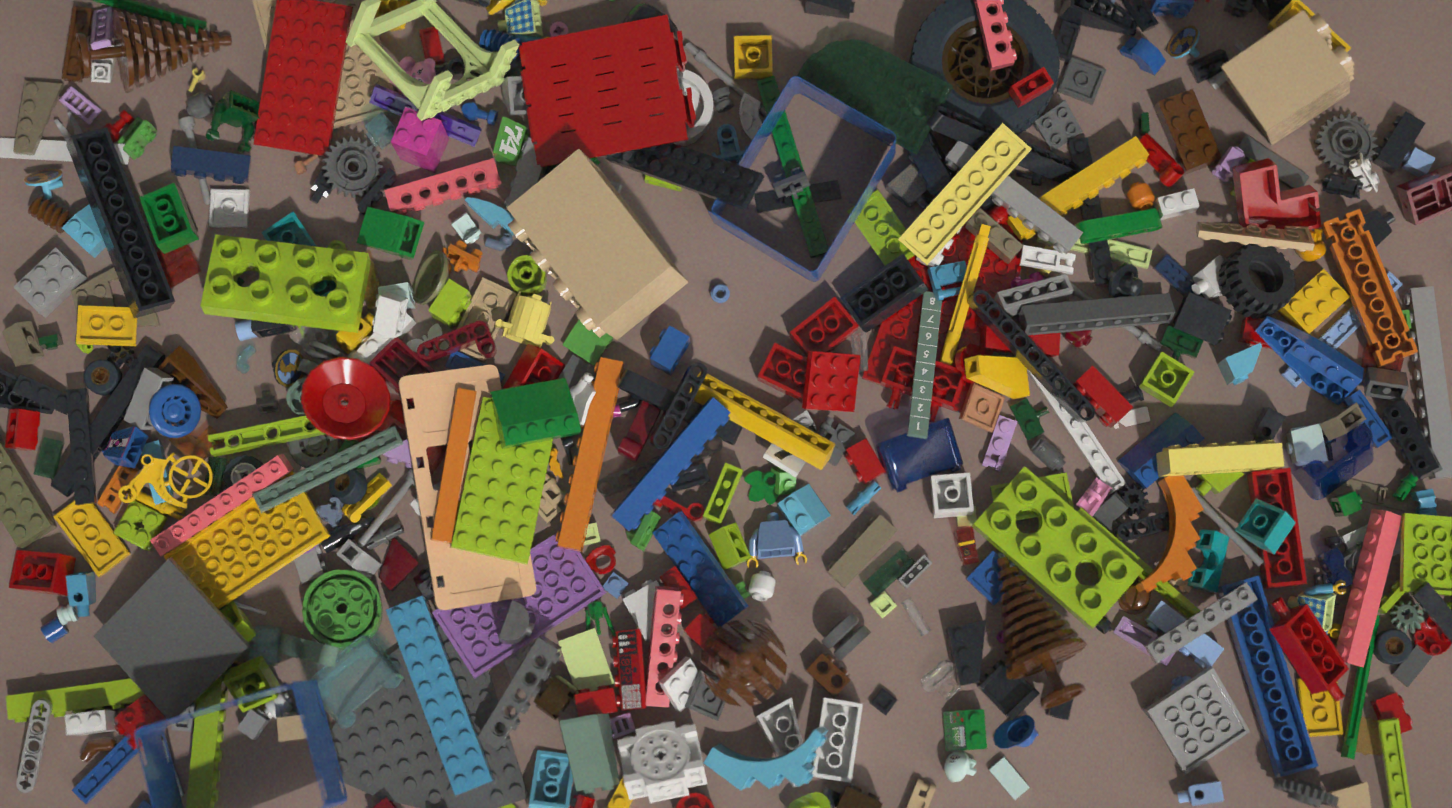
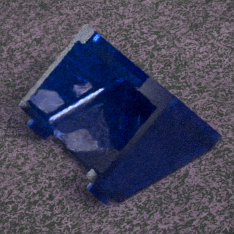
[875,418,964,493]
[1292,422,1374,500]

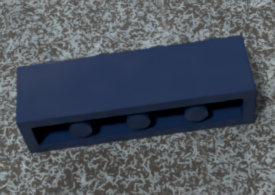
[171,146,251,184]

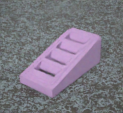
[59,86,102,125]
[610,712,636,739]

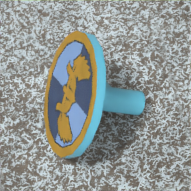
[1168,26,1200,58]
[24,169,63,199]

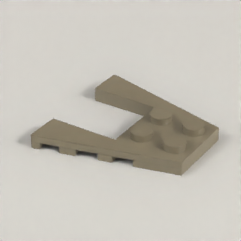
[71,267,160,327]

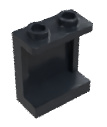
[977,659,1040,721]

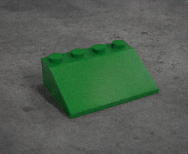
[490,378,581,449]

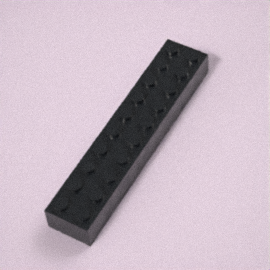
[66,128,175,319]

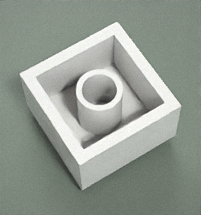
[930,473,974,518]

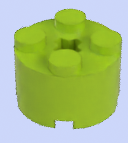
[507,255,547,297]

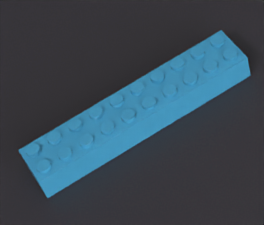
[386,595,494,795]

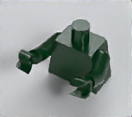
[206,90,260,153]

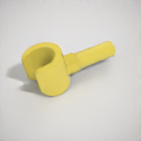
[188,68,206,92]

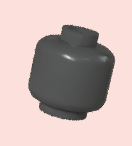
[186,91,215,119]

